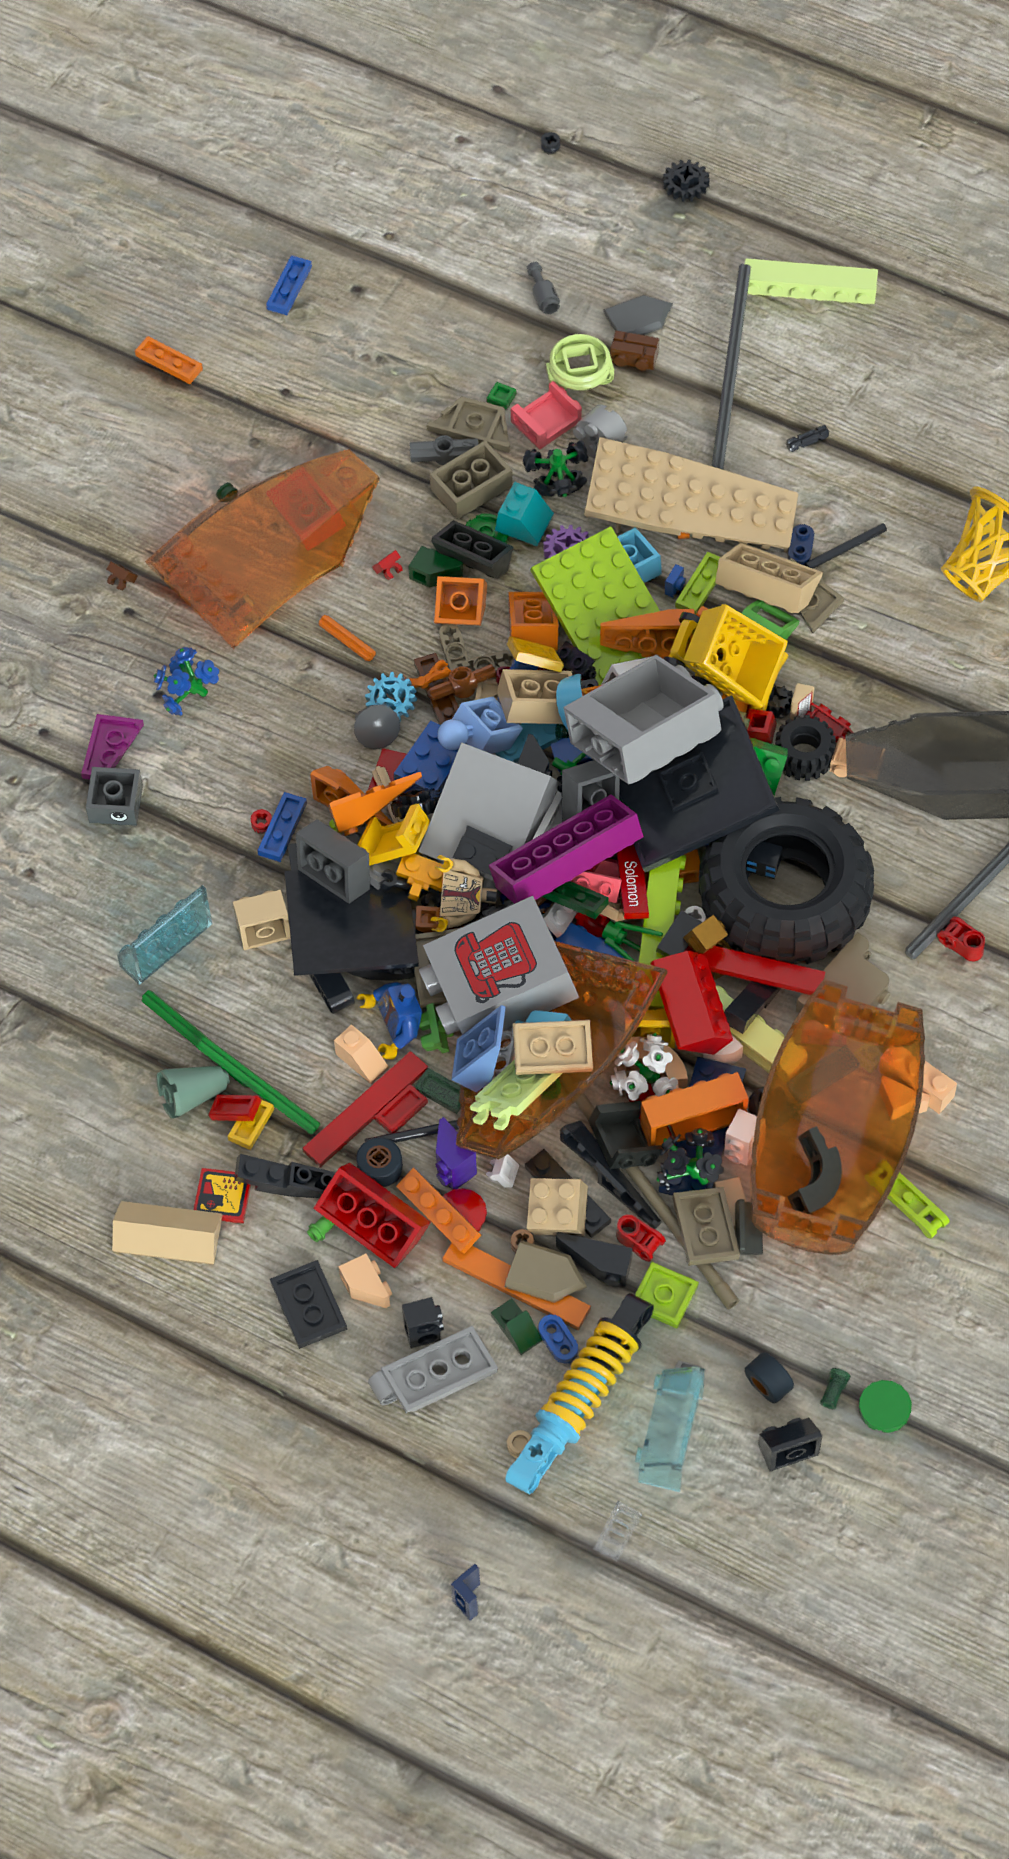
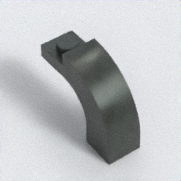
[787,1126,842,1220]

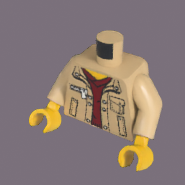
[431,855,497,932]

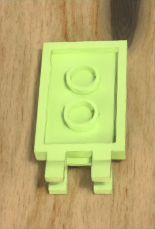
[470,1059,562,1131]

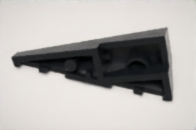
[560,1120,662,1229]

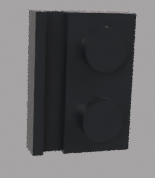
[452,825,513,876]

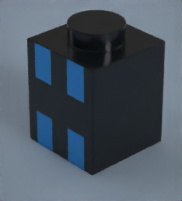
[747,841,783,879]

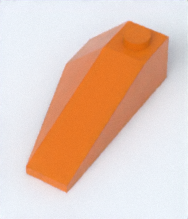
[600,609,695,659]
[310,766,394,826]

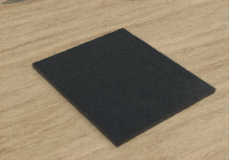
[285,870,419,976]

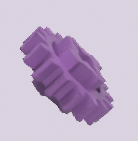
[543,524,589,558]

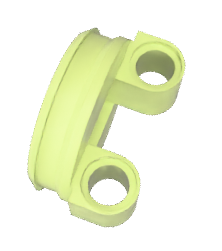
[546,334,614,390]

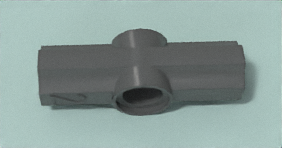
[410,435,478,465]

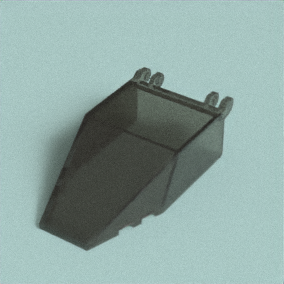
[846,711,1009,820]

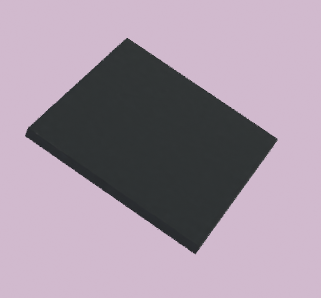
[619,695,779,873]

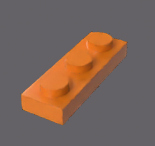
[135,336,203,384]

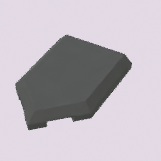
[603,295,673,335]

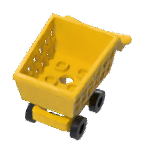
[663,604,788,711]

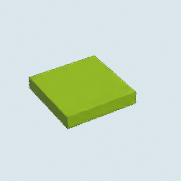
[635,1262,699,1329]

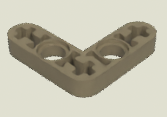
[439,624,514,678]

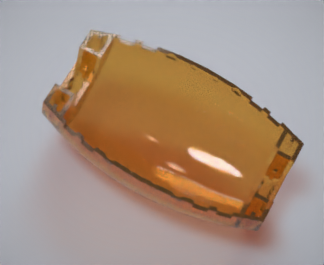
[750,979,925,1255]

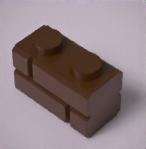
[610,330,660,370]

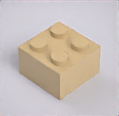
[233,890,291,950]
[527,1178,588,1236]

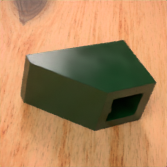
[409,546,463,588]

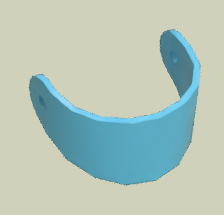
[556,674,583,730]

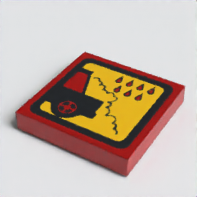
[193,1168,251,1224]

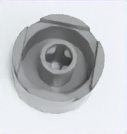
[573,404,627,458]

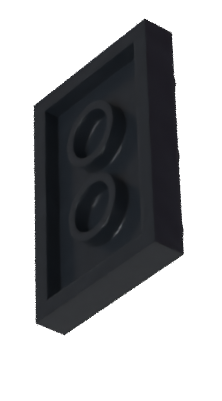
[270,1260,347,1349]

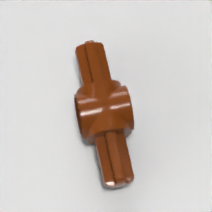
[429,664,496,701]

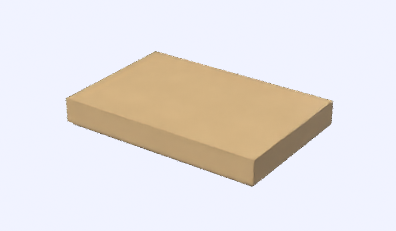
[513,1020,593,1075]

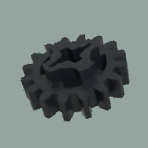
[663,159,710,202]
[390,787,442,819]

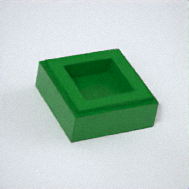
[487,381,517,410]

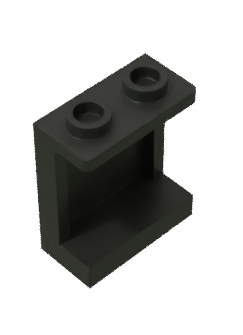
[588,1101,663,1169]

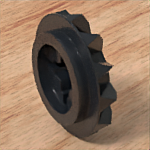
[766,684,793,718]

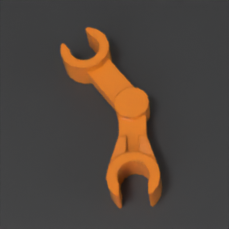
[396,660,451,689]

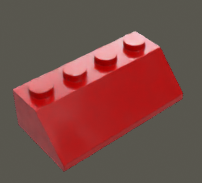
[650,951,733,1055]
[313,1162,431,1268]

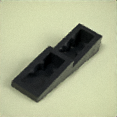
[724,981,781,1034]

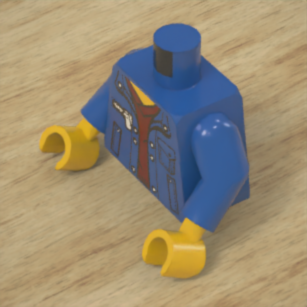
[356,982,422,1060]

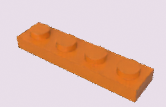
[396,1168,482,1254]

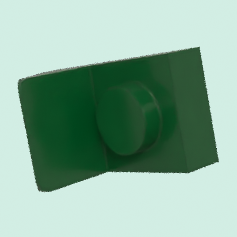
[491,1298,542,1355]

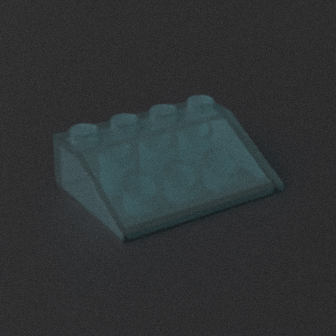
[117,885,212,985]

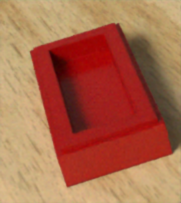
[374,1084,428,1133]
[208,1095,262,1121]

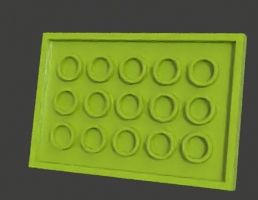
[530,527,660,685]

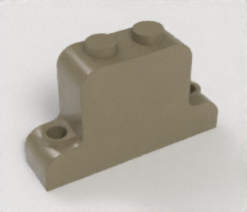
[796,932,890,1027]

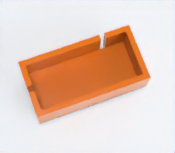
[640,1072,749,1146]

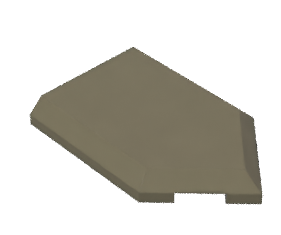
[505,1240,587,1303]

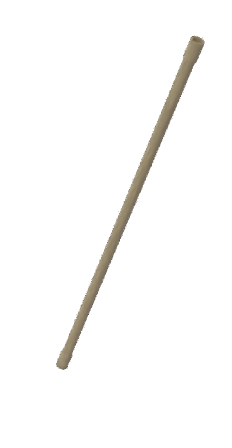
[557,1073,740,1310]

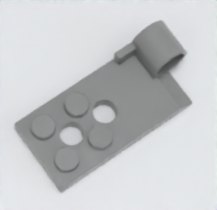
[368,1326,498,1413]

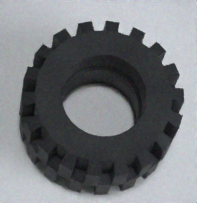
[775,715,836,781]

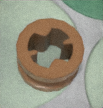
[511,1229,534,1253]

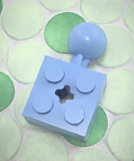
[437,696,523,753]

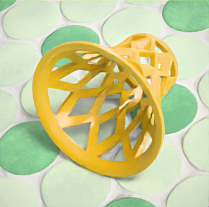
[941,486,1009,603]

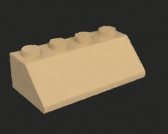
[715,543,823,613]

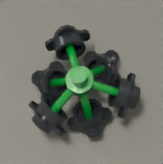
[523,440,589,497]

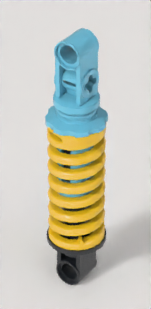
[505,1293,654,1494]

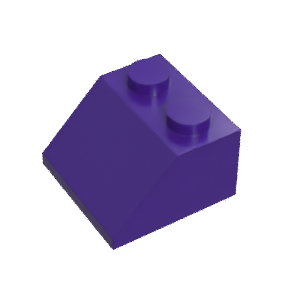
[435,1117,477,1190]

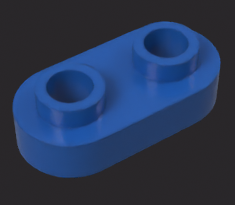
[539,1314,578,1364]

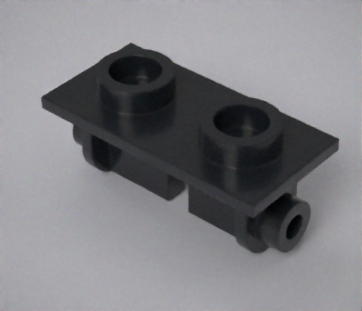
[557,641,597,679]

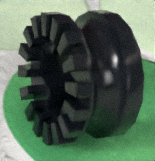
[541,132,560,154]

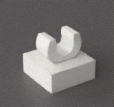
[486,1153,519,1187]

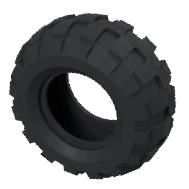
[699,797,875,964]

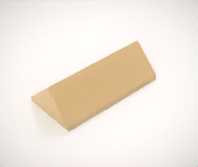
[112,1201,222,1265]

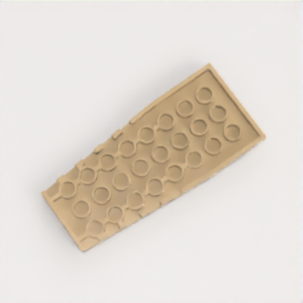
[584,437,798,553]

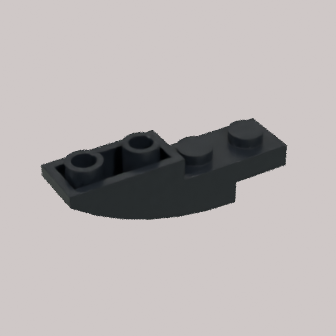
[234,1154,336,1198]

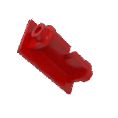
[806,702,854,743]

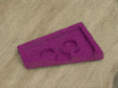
[81,714,144,780]

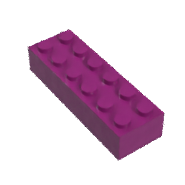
[488,794,644,904]

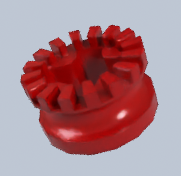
[250,809,272,834]

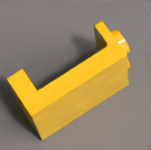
[358,804,430,866]

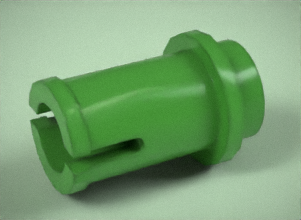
[307,1216,335,1242]

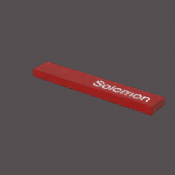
[616,844,649,919]

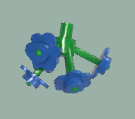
[154,647,219,716]

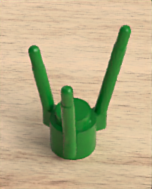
[602,921,663,964]

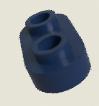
[788,524,814,566]

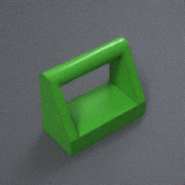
[741,599,800,640]

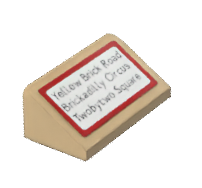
[790,683,814,720]

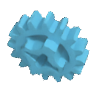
[365,672,417,722]

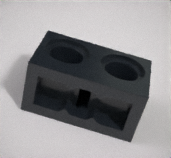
[402,1297,444,1348]

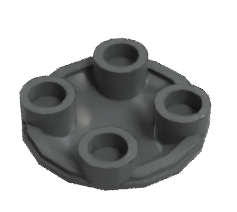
[354,704,400,749]

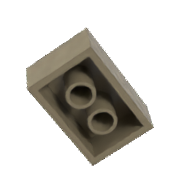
[430,440,513,520]

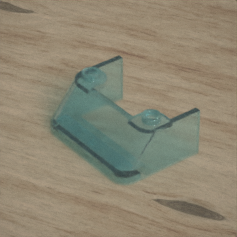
[635,1367,706,1492]

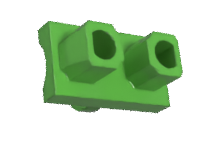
[419,1003,454,1054]

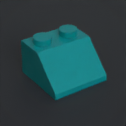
[495,482,554,547]

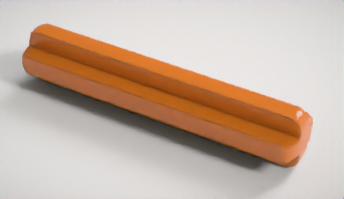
[318,615,376,662]

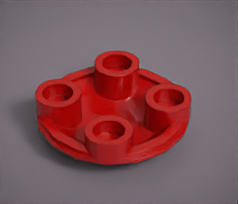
[443,1188,487,1232]

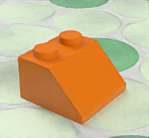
[434,576,487,626]

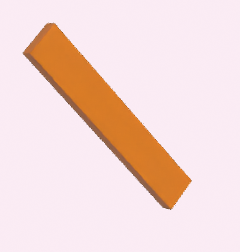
[442,1243,591,1330]

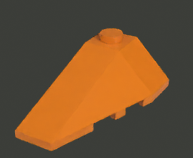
[328,772,422,837]

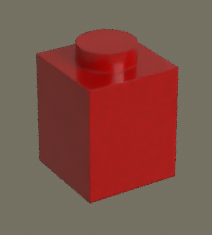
[747,709,777,744]

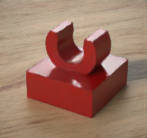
[372,550,403,580]

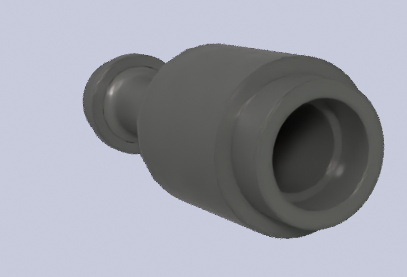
[527,262,560,314]

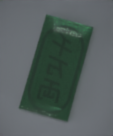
[414,1068,470,1114]

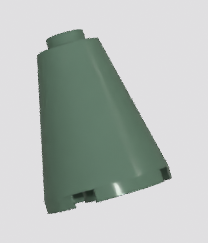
[156,1066,230,1119]

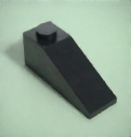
[556,1232,633,1287]

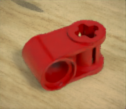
[937,916,985,962]
[616,1214,666,1262]

